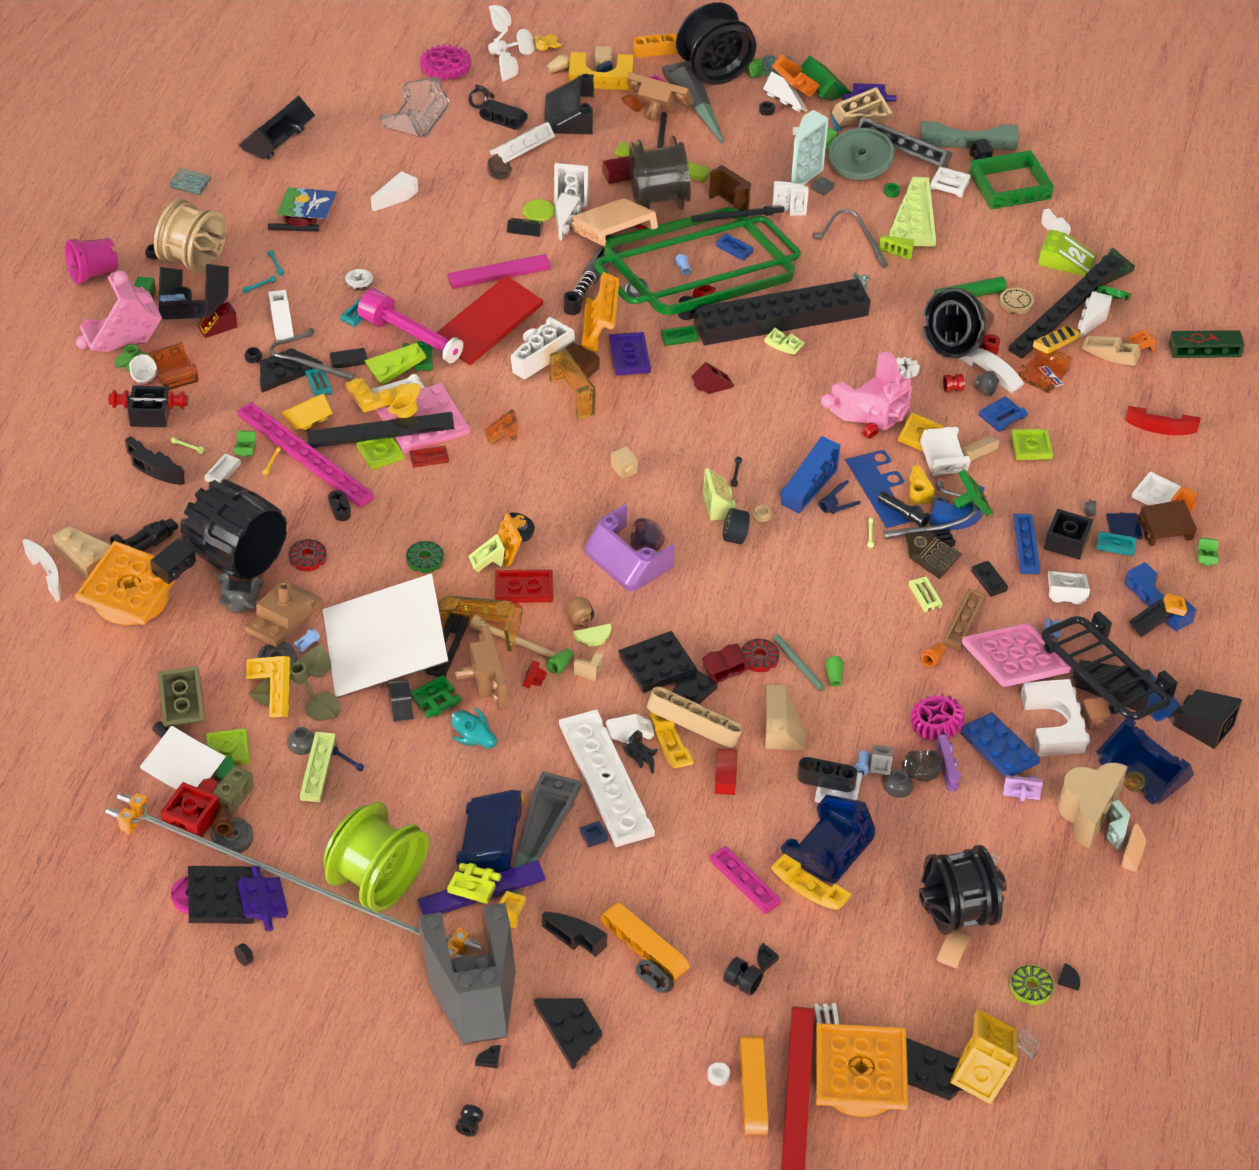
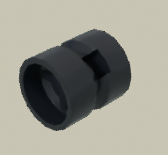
[723,957,764,996]

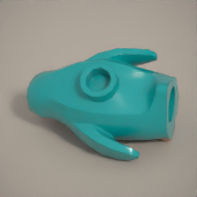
[451,707,497,749]

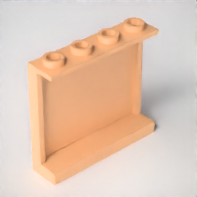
[571,198,658,246]

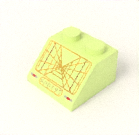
[703,468,736,521]

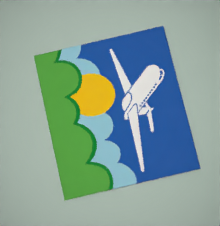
[276,187,337,219]

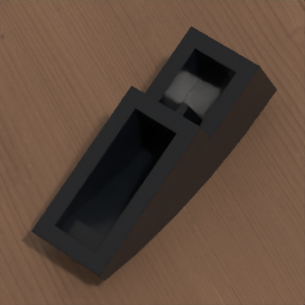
[542,912,607,957]

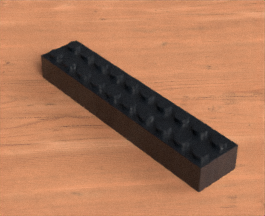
[694,278,870,346]

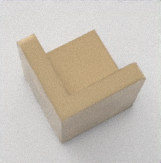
[574,652,603,681]

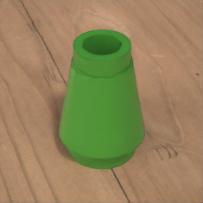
[547,648,574,674]
[825,656,844,687]

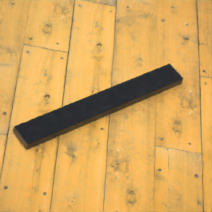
[307,412,455,448]

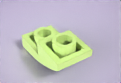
[764,328,805,355]

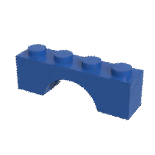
[1125,562,1197,631]

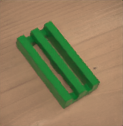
[661,325,699,346]

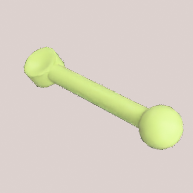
[170,437,205,454]
[867,518,874,548]

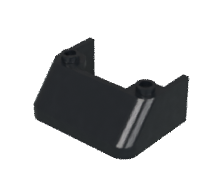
[239,95,316,160]
[159,264,229,320]

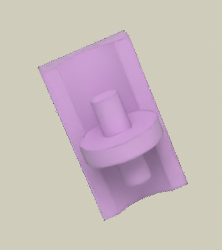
[1003,774,1043,802]

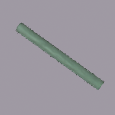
[773,635,825,691]

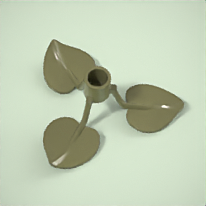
[250,644,340,721]

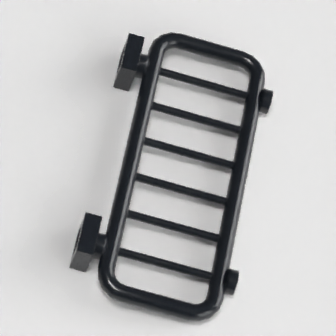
[1041,611,1178,720]

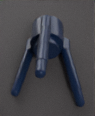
[818,480,861,514]

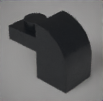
[387,679,414,722]

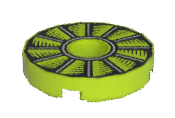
[1010,965,1054,1005]

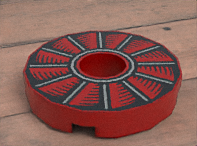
[289,539,327,571]
[741,639,780,672]

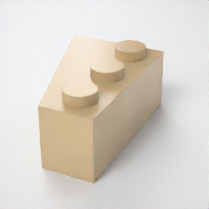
[832,87,892,126]
[53,526,111,579]

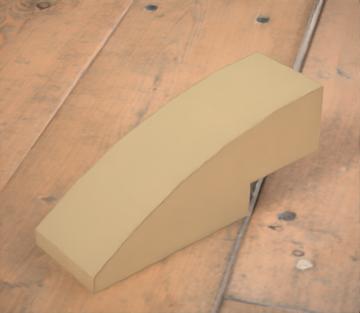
[1082,336,1140,366]

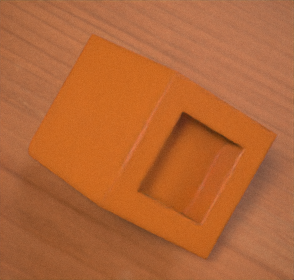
[1171,486,1199,512]

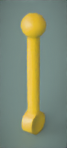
[263,446,281,475]

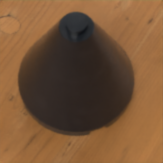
[923,288,994,358]

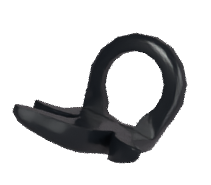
[468,84,495,109]
[623,730,658,773]

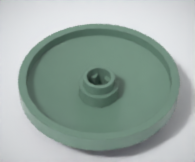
[828,128,894,180]

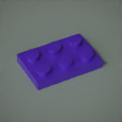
[609,332,651,375]

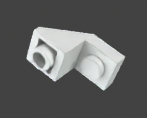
[606,714,655,743]

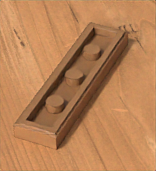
[942,589,987,651]

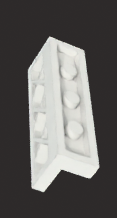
[490,122,555,164]

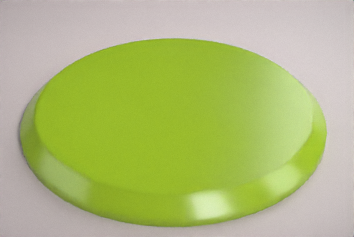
[522,199,555,221]

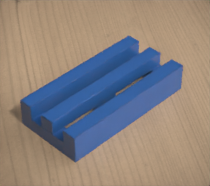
[716,234,754,261]

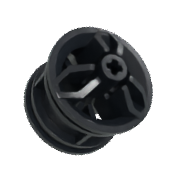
[919,844,1006,935]

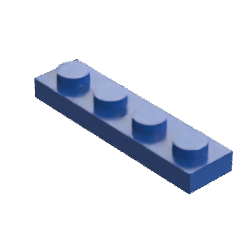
[1013,514,1040,574]

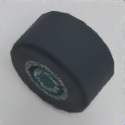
[723,508,750,544]

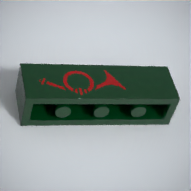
[1169,330,1245,358]

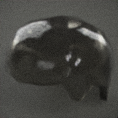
[487,157,512,180]

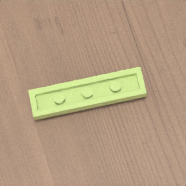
[300,732,336,803]

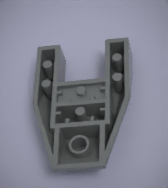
[418,903,516,1044]

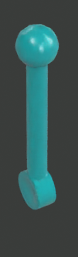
[268,250,284,276]
[243,276,276,293]

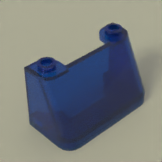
[1096,716,1194,805]
[456,790,522,873]
[780,794,875,883]

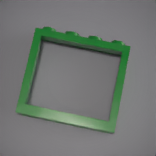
[969,150,1054,210]

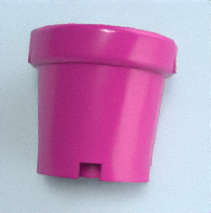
[65,238,118,285]

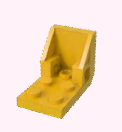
[951,1008,1018,1104]

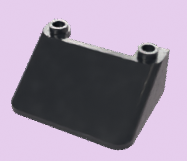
[545,74,594,134]

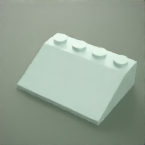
[791,110,829,185]

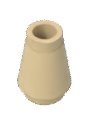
[546,54,570,74]

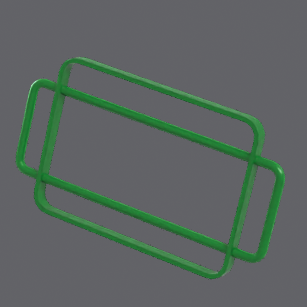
[594,207,801,315]

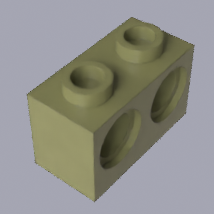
[212,765,254,816]

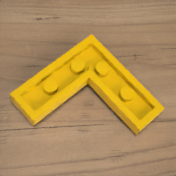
[345,378,408,412]
[246,656,290,718]

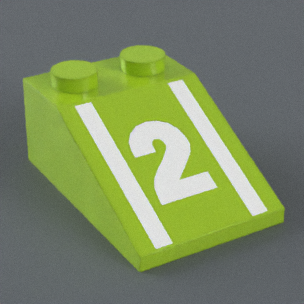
[1038,229,1096,277]

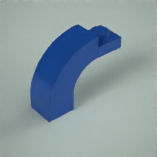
[929,486,986,530]

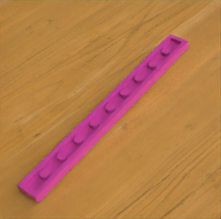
[237,402,374,508]

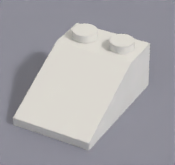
[554,163,590,208]

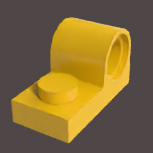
[908,465,935,505]

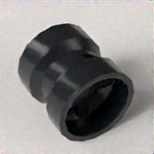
[678,296,695,320]
[455,1104,484,1137]

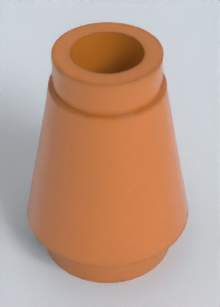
[921,642,946,667]

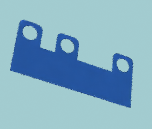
[845,450,924,528]

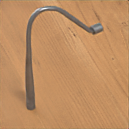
[813,209,888,268]
[269,328,354,380]
[884,481,978,539]

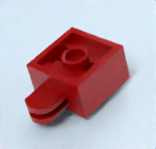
[161,779,220,837]

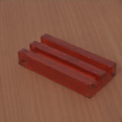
[410,445,449,468]

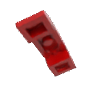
[1125,406,1201,435]

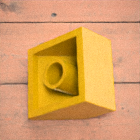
[281,394,333,431]

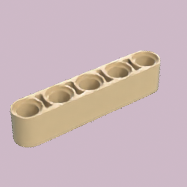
[647,687,743,748]

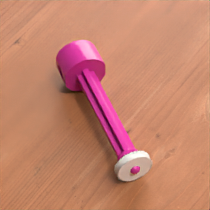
[358,288,464,364]

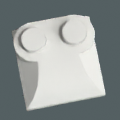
[1048,571,1090,604]

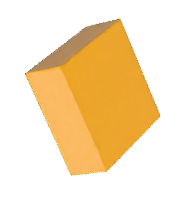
[1163,593,1187,616]

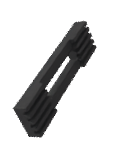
[426,612,469,677]

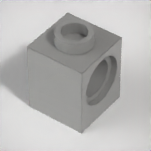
[870,745,893,775]

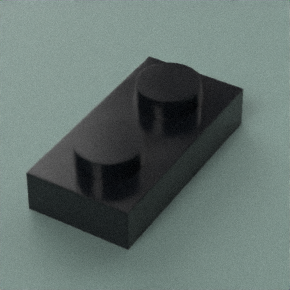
[971,561,1008,597]

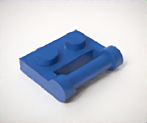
[979,396,1027,432]

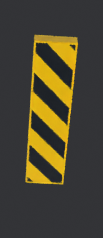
[1033,325,1081,354]

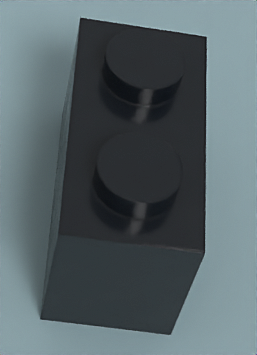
[150,538,196,584]

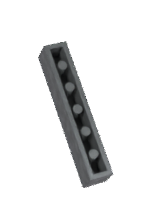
[857,117,953,168]

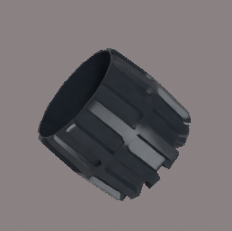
[180,479,287,580]

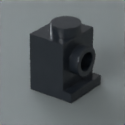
[969,139,993,160]

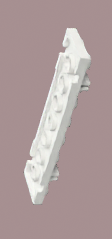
[559,710,655,847]

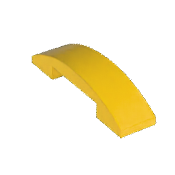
[649,712,694,769]
[771,854,852,910]

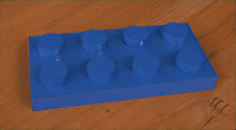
[959,712,1040,777]

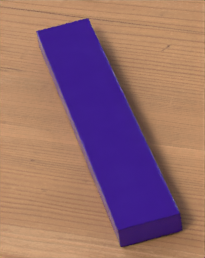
[417,860,545,915]

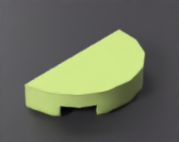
[573,624,611,646]

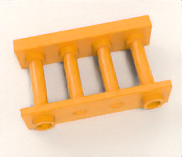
[581,272,620,352]

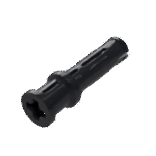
[878,491,931,527]

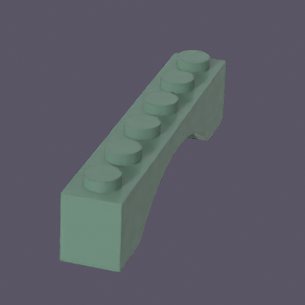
[920,121,1019,150]

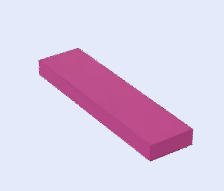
[709,846,781,914]

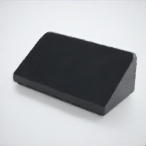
[507,218,543,237]

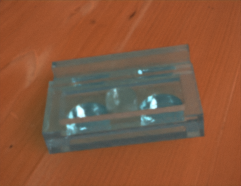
[169,168,211,195]

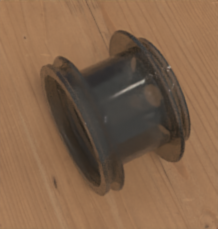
[629,135,691,210]

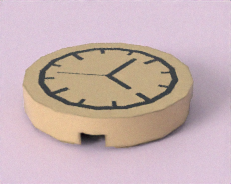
[1000,288,1034,315]

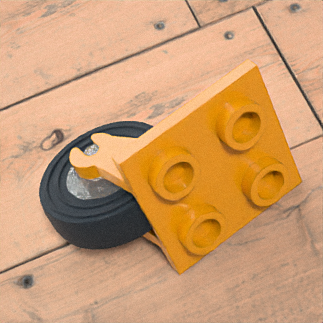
[497,512,535,567]

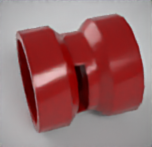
[943,374,965,393]

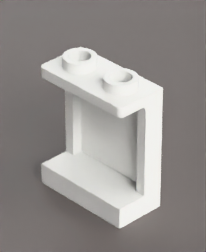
[920,427,971,476]

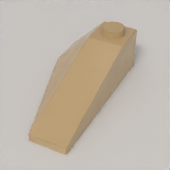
[765,685,806,751]

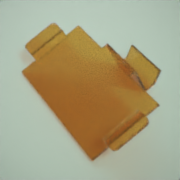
[621,94,643,112]

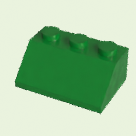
[801,55,852,101]

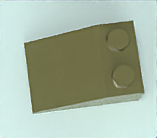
[158,666,205,727]

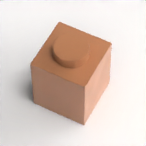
[1081,697,1111,731]

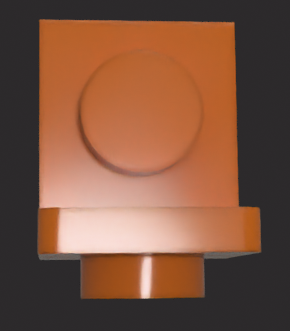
[1127,329,1156,352]

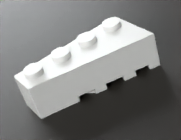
[511,317,575,380]

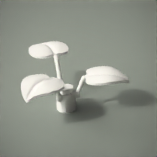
[488,5,535,81]

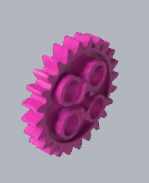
[420,44,471,81]

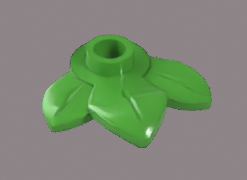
[115,344,149,372]

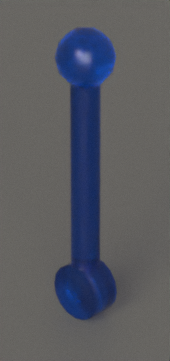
[332,746,364,771]

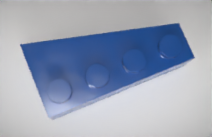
[780,436,841,514]

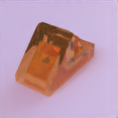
[484,409,518,445]

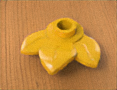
[534,34,562,51]

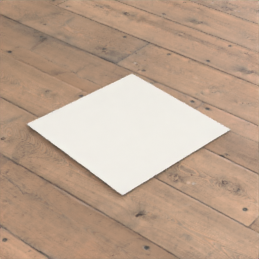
[323,573,449,698]

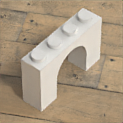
[1021,679,1090,757]

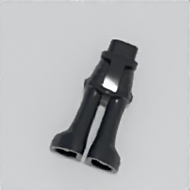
[110,518,178,551]

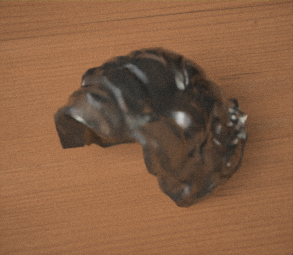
[901,750,943,782]

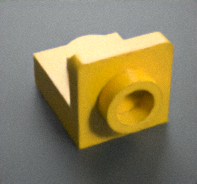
[499,891,526,928]

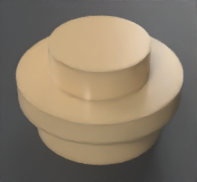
[753,505,772,522]

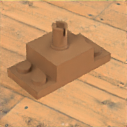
[627,72,694,121]
[245,582,323,647]
[454,625,507,710]

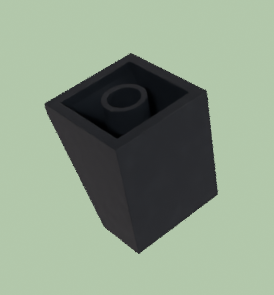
[1173,689,1242,749]

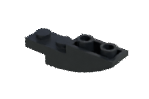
[125,436,185,485]

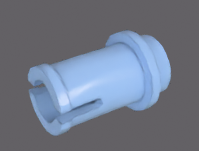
[675,254,692,276]
[294,629,320,652]
[854,751,871,777]

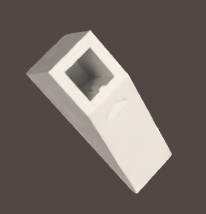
[763,72,807,112]
[555,193,582,241]
[268,290,294,342]
[1078,291,1112,337]

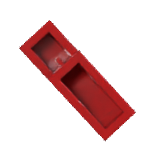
[715,748,737,795]

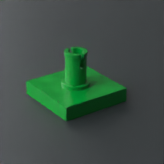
[953,469,993,517]

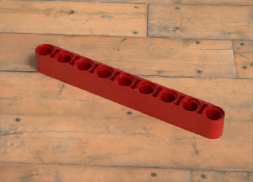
[781,1006,815,1170]

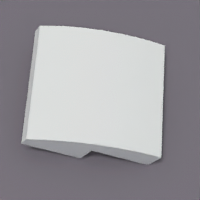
[772,181,809,216]

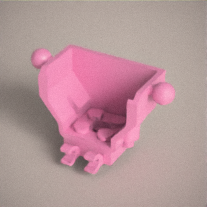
[76,270,162,352]
[821,351,912,431]

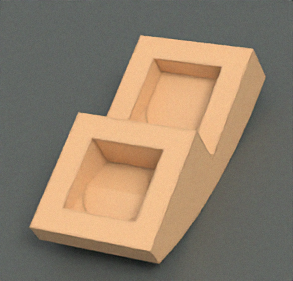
[937,930,971,968]

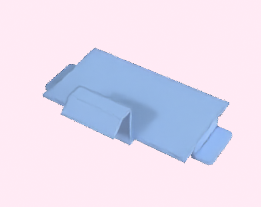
[159,294,187,302]

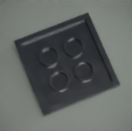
[618,631,697,693]
[188,866,254,924]

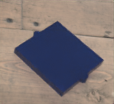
[1106,512,1142,539]

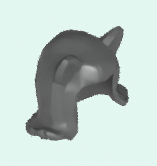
[218,572,264,613]

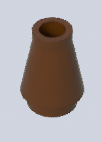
[213,805,234,835]

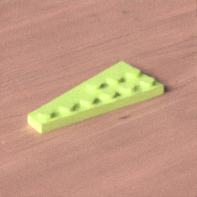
[885,177,936,247]

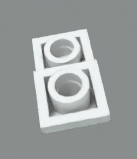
[1041,209,1071,235]

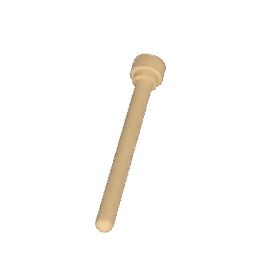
[470,614,556,658]

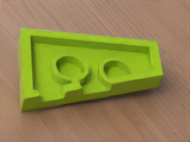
[365,343,427,386]

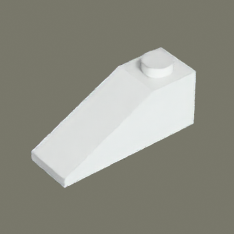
[371,171,418,211]

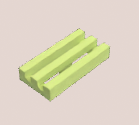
[909,576,942,612]

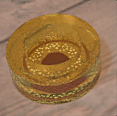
[1124,771,1146,792]

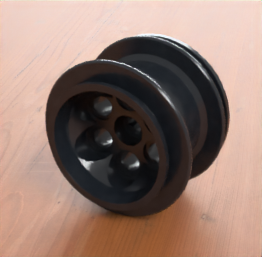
[676,2,756,85]

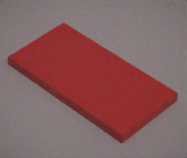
[436,275,544,365]

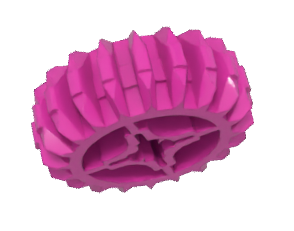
[910,694,965,742]

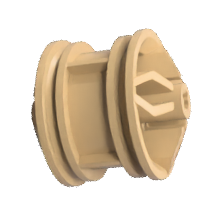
[154,198,227,274]

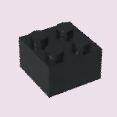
[1044,509,1094,560]

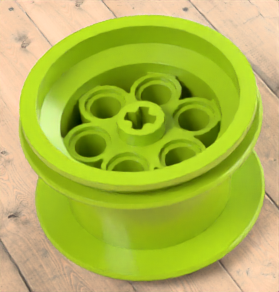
[323,802,429,912]

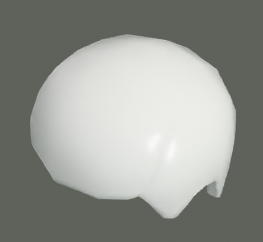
[129,354,157,384]

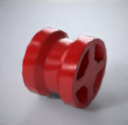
[981,334,1000,355]

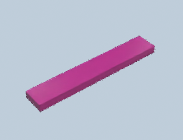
[448,254,551,289]

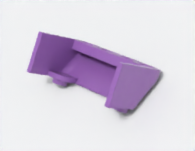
[585,504,675,591]

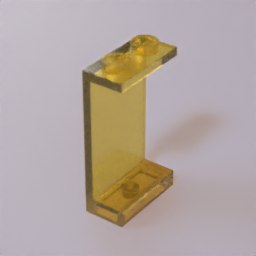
[550,349,596,420]

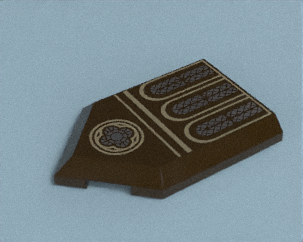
[905,532,962,579]

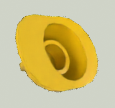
[388,383,421,418]

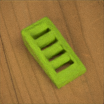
[879,235,914,260]

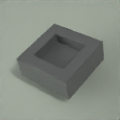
[811,176,835,196]

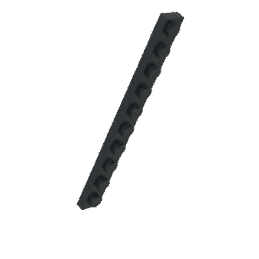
[1008,253,1124,359]

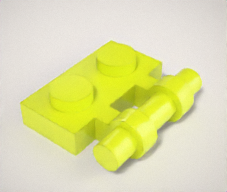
[447,863,501,904]

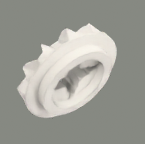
[345,269,373,290]
[896,356,920,378]

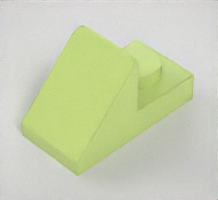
[468,534,505,572]

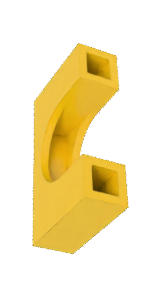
[569,52,634,91]

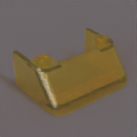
[438,596,524,652]

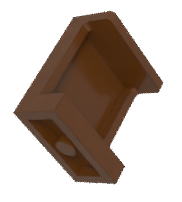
[709,165,751,210]
[1137,500,1197,546]

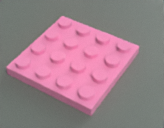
[376,383,470,454]
[962,623,1071,687]

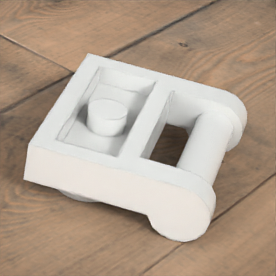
[930,167,971,198]

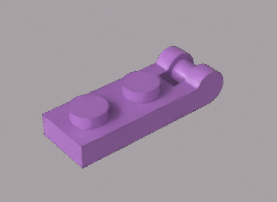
[937,734,961,792]

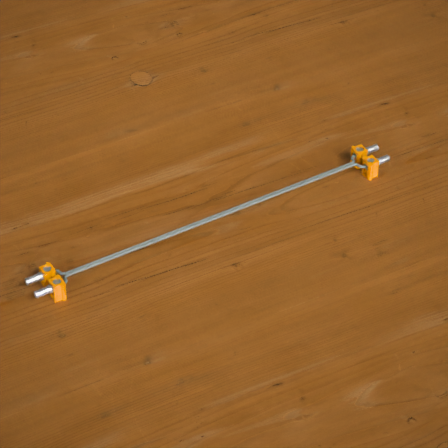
[105,792,483,959]

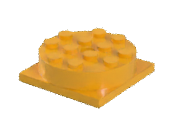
[75,541,177,626]
[815,1023,908,1117]

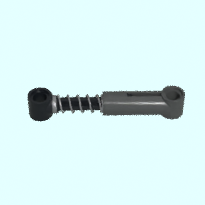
[563,235,618,315]

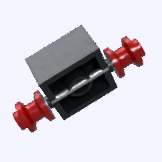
[108,386,189,427]

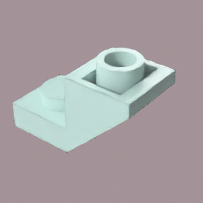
[1106,799,1130,850]

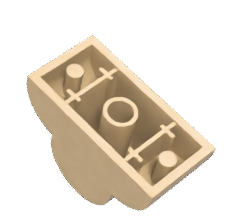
[1058,763,1127,849]

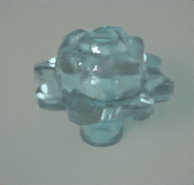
[853,272,870,290]

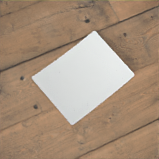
[140,726,225,790]

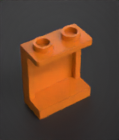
[772,54,820,97]

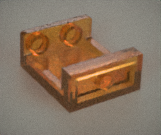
[149,342,199,390]
[1019,349,1072,393]

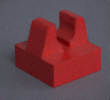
[522,660,547,689]

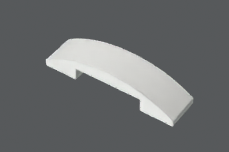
[960,348,1024,393]
[22,539,61,602]

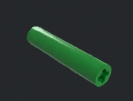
[934,276,1007,297]

